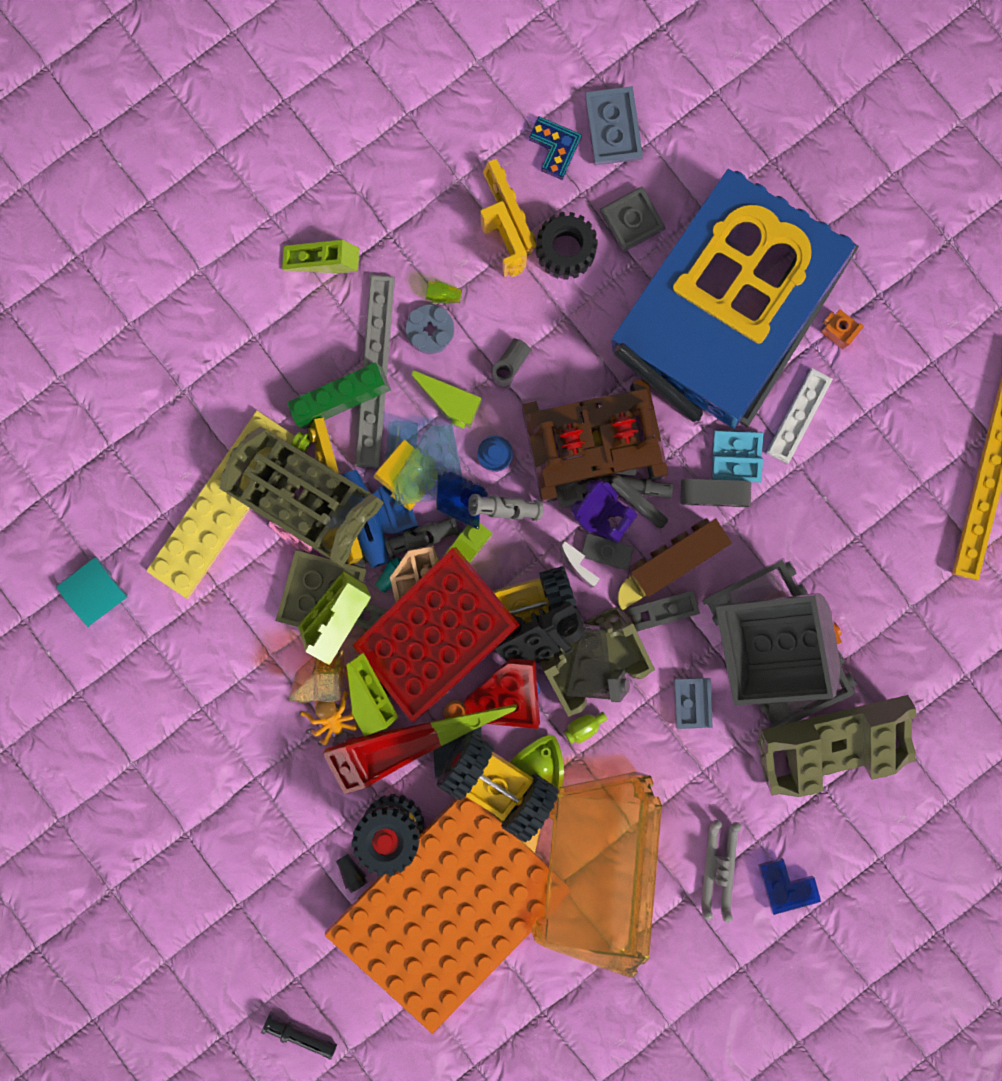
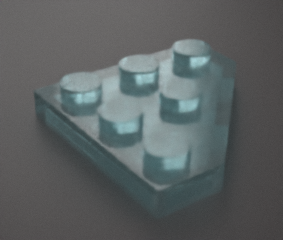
[392,424,466,506]

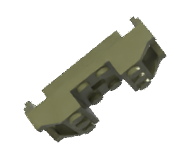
[219,426,384,567]
[757,695,916,797]

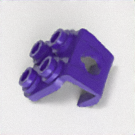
[571,480,637,544]

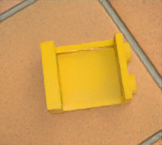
[480,201,527,277]

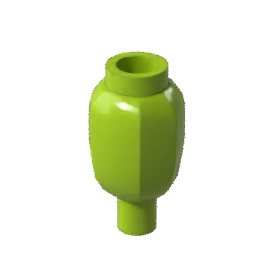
[564,711,608,744]

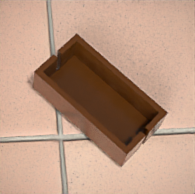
[627,518,732,598]

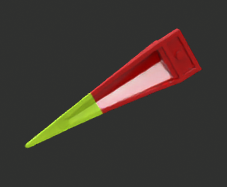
[323,704,517,795]

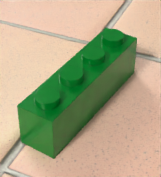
[287,362,391,429]

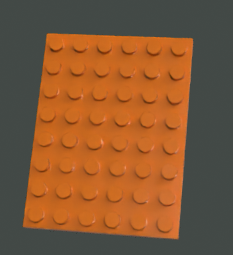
[325,796,572,1034]

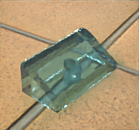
[386,420,418,460]

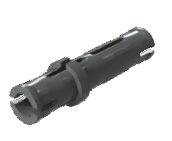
[599,474,673,499]

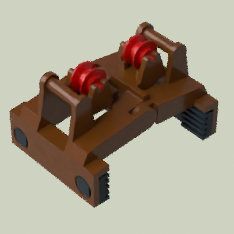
[522,379,668,503]

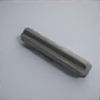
[609,475,668,528]

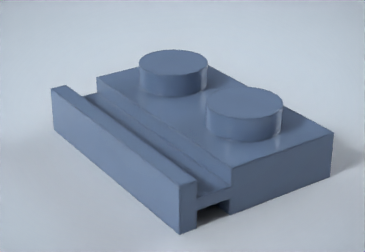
[674,678,713,729]

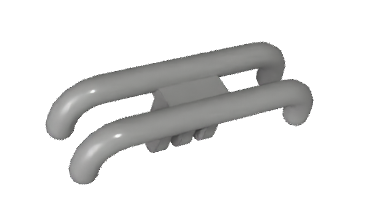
[701,820,742,923]

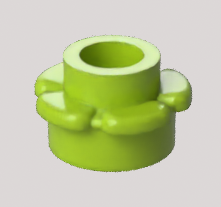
[291,432,311,453]

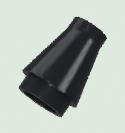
[336,854,368,893]

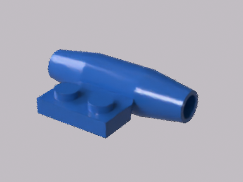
[341,470,418,568]

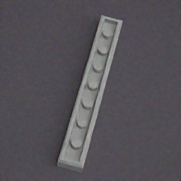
[355,275,395,469]

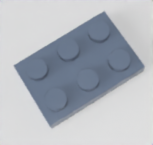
[585,86,643,165]

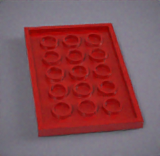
[352,547,520,722]

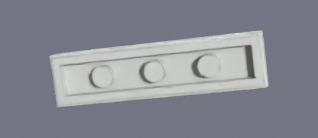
[765,368,833,465]

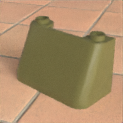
[539,607,655,717]

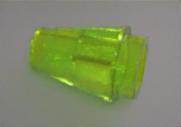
[426,279,462,303]

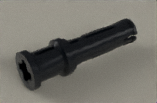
[261,1011,337,1060]

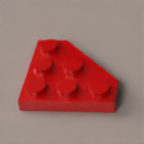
[464,658,540,729]

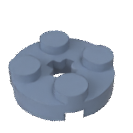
[406,305,454,354]

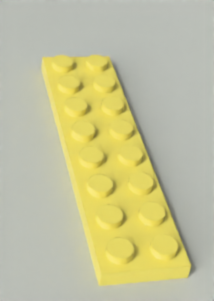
[146,411,295,599]

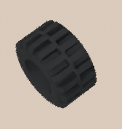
[536,212,598,280]

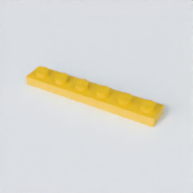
[308,417,363,565]

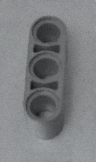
[680,479,751,507]

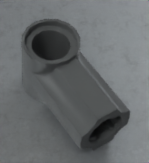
[492,338,532,387]

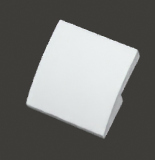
[560,542,600,588]

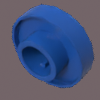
[477,436,513,472]

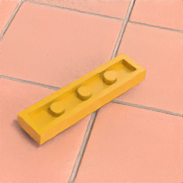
[483,159,537,256]

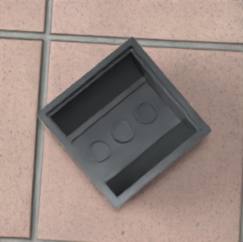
[716,593,840,706]

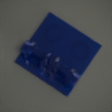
[436,471,488,529]

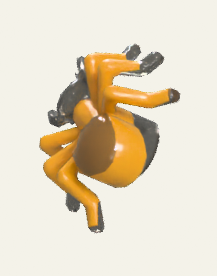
[300,689,359,746]

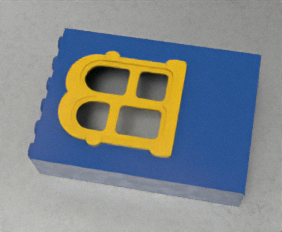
[611,168,856,429]

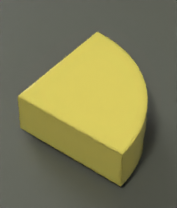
[618,577,643,610]

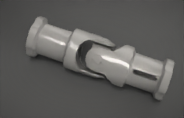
[468,494,543,521]

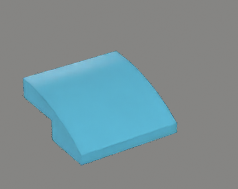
[712,430,764,483]

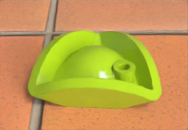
[509,734,564,791]

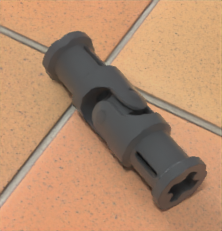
[385,514,460,559]

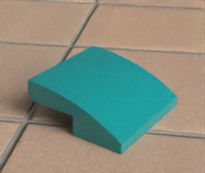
[56,556,128,627]

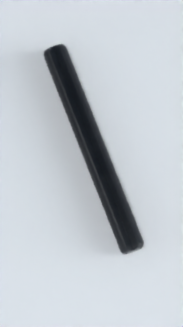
[614,343,703,422]

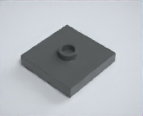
[600,186,666,252]

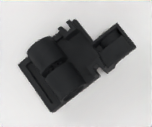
[495,601,584,664]

